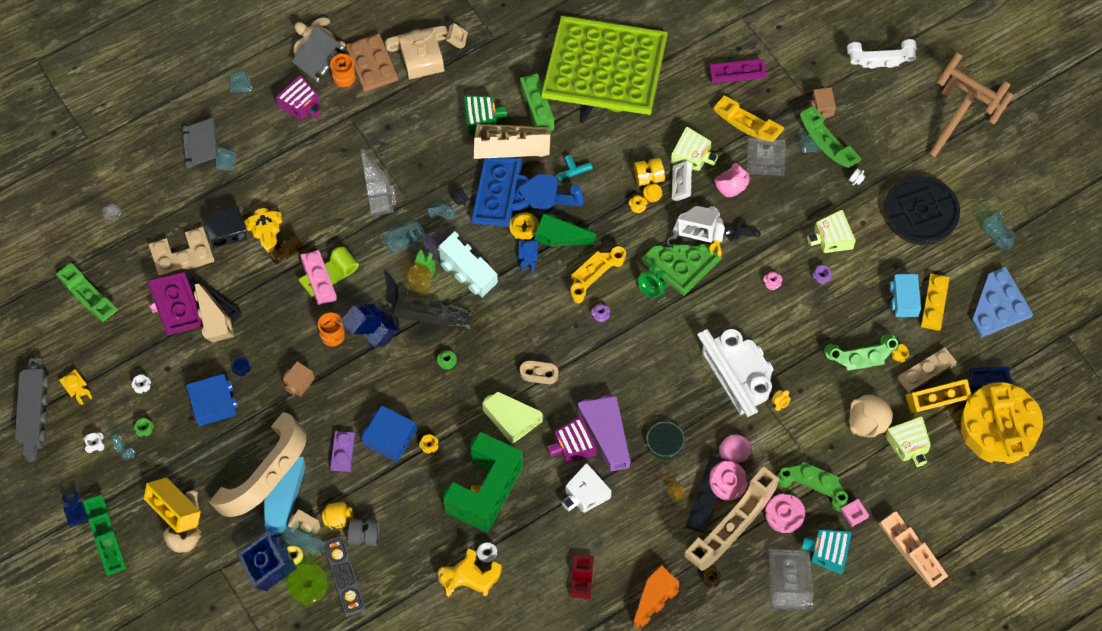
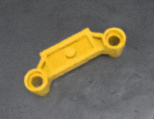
[571,246,626,303]

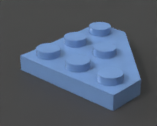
[972,267,1033,338]

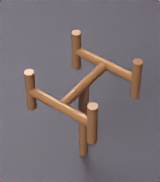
[929,52,1014,157]

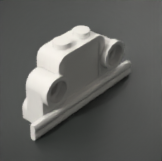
[697,329,773,417]

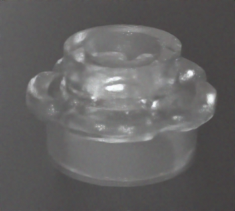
[103,204,121,221]

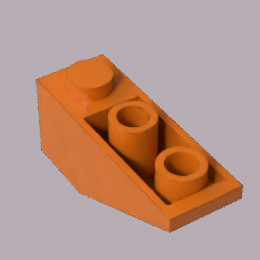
[633,565,679,629]

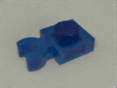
[62,490,89,528]

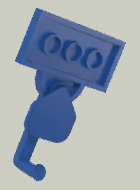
[472,157,584,227]

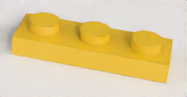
[921,274,950,331]

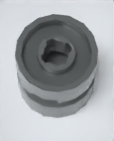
[348,519,380,546]

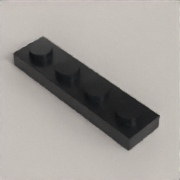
[686,455,728,534]

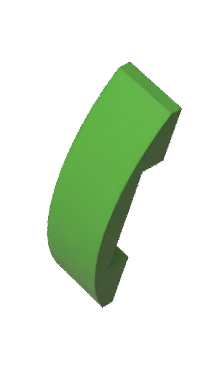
[800,106,861,168]
[56,263,118,322]

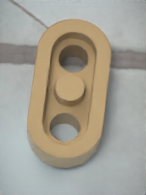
[520,361,558,384]

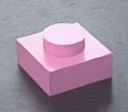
[841,499,869,527]

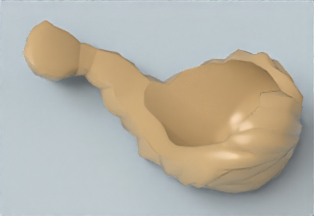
[163,490,201,553]

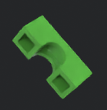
[520,74,554,131]

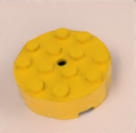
[961,383,1043,464]

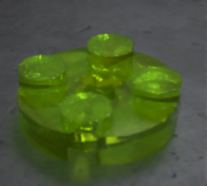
[287,564,328,606]

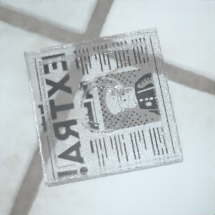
[747,138,786,176]

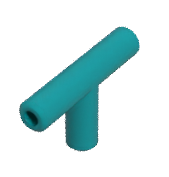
[556,155,593,181]

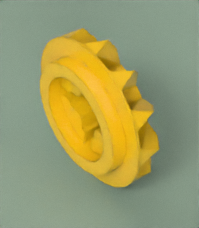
[509,213,539,241]

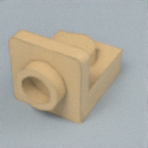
[287,509,321,534]

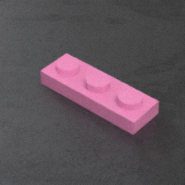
[301,250,337,305]

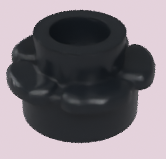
[452,189,469,206]

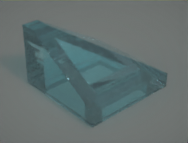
[230,70,252,93]
[800,135,821,152]
[216,147,237,170]

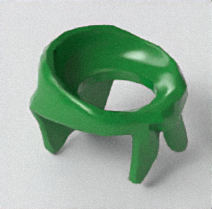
[638,263,667,298]

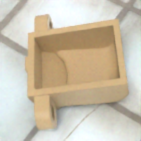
[385,26,448,80]

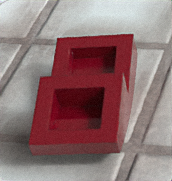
[570,555,594,599]

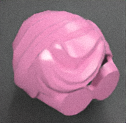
[714,163,750,197]

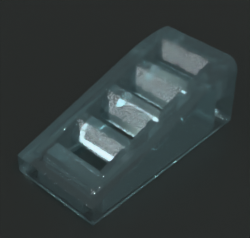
[383,222,427,255]

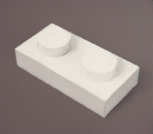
[672,161,692,202]

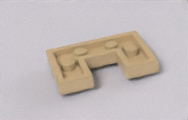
[149,227,215,278]

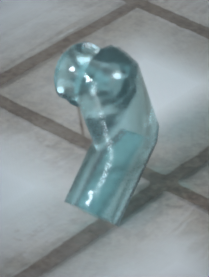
[427,204,455,220]
[110,434,135,460]

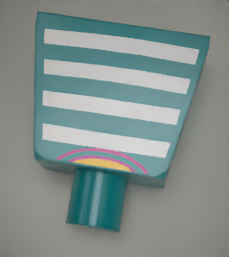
[802,530,852,574]

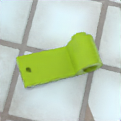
[299,247,359,297]

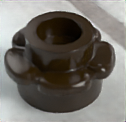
[701,568,721,588]

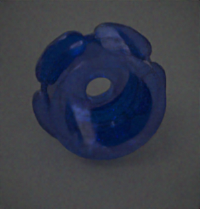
[232,358,251,377]

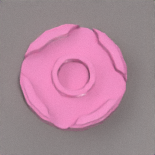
[709,461,747,501]
[765,494,805,533]

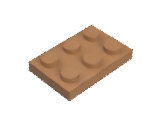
[345,34,398,92]

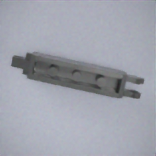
[15,358,50,463]

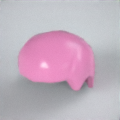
[719,434,751,464]

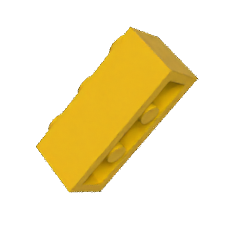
[905,379,972,414]
[144,478,201,533]

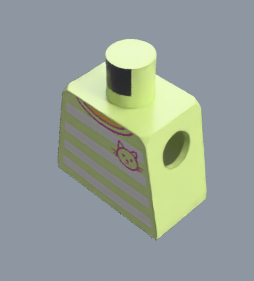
[671,127,718,171]
[807,210,855,253]
[885,417,930,467]

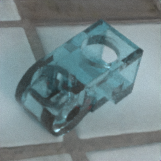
[981,211,1016,250]

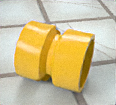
[634,158,665,186]

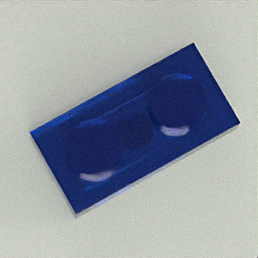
[969,367,1011,389]

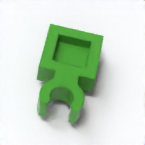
[415,249,436,277]

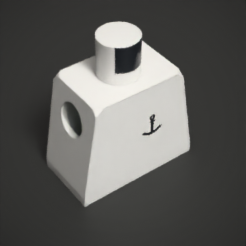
[562,464,611,513]

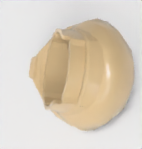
[849,394,893,438]

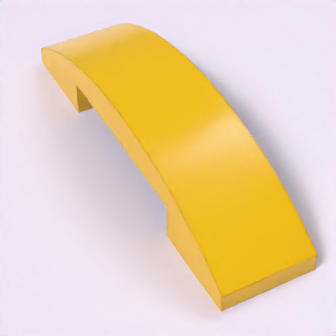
[713,95,784,142]
[990,385,1029,458]

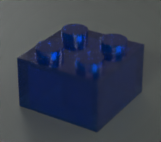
[237,531,297,591]

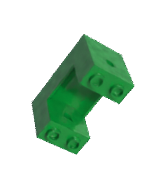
[442,432,524,533]

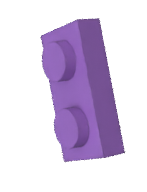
[331,431,355,472]

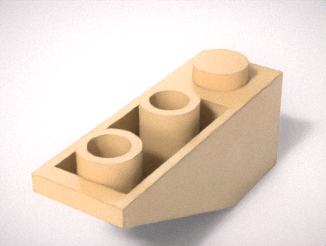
[194,283,234,342]

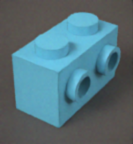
[890,274,921,317]

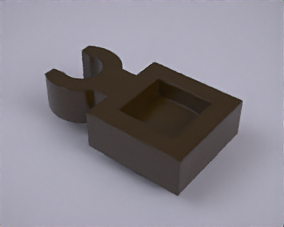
[270,235,302,265]

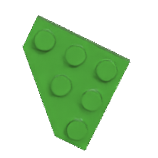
[641,244,722,296]

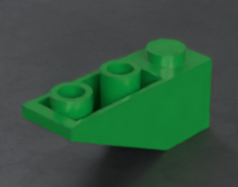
[534,214,597,247]

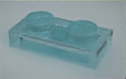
[283,526,325,555]

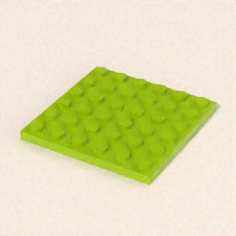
[542,16,668,115]

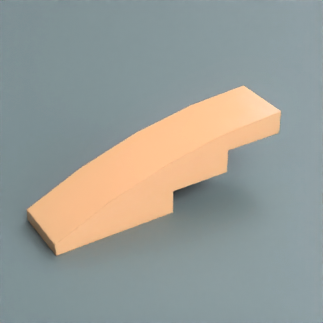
[879,511,948,588]

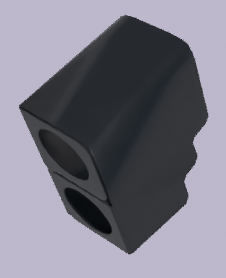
[206,206,247,249]

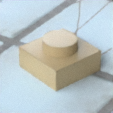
[446,23,468,49]

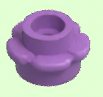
[813,265,832,284]
[591,304,610,322]

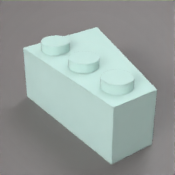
[439,231,498,297]

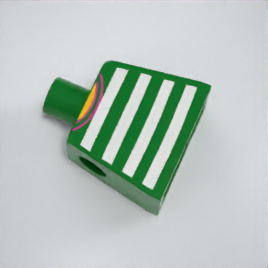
[464,96,507,135]

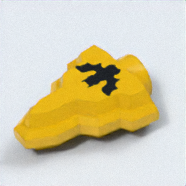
[244,208,282,252]

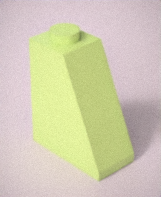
[482,392,543,444]

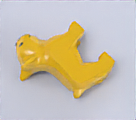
[437,548,502,597]

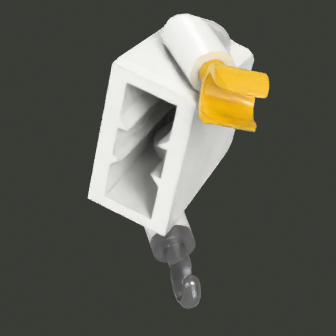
[667,206,725,257]

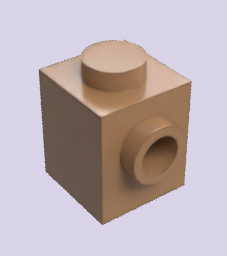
[810,87,836,118]
[283,362,314,397]

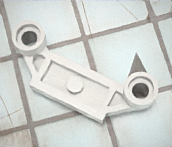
[847,39,917,68]

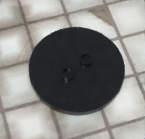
[884,176,960,245]

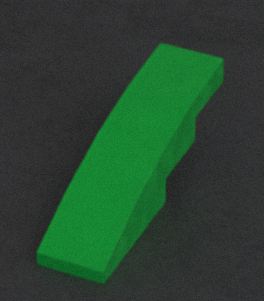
[83,494,126,576]

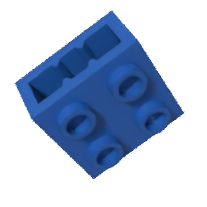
[186,374,238,427]
[361,406,417,462]

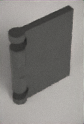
[292,27,345,83]
[182,118,218,168]

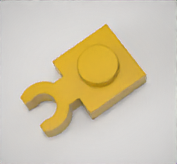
[59,370,92,405]

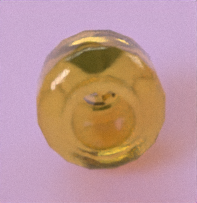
[407,265,432,293]

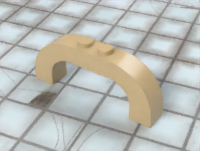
[209,412,306,517]
[685,467,779,571]

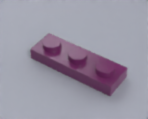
[709,59,767,84]

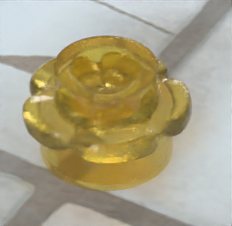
[668,482,685,502]

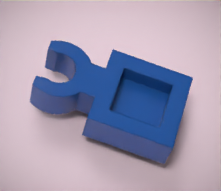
[519,240,538,273]

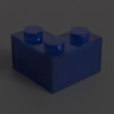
[340,304,398,347]

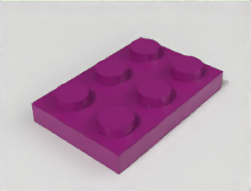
[147,272,203,335]

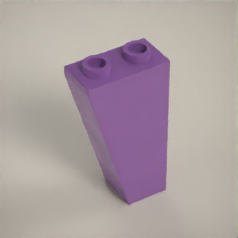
[578,396,630,471]

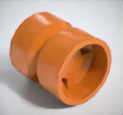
[330,54,356,87]
[318,312,345,347]

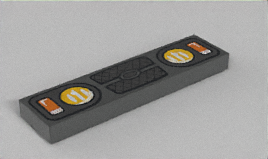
[323,536,365,617]

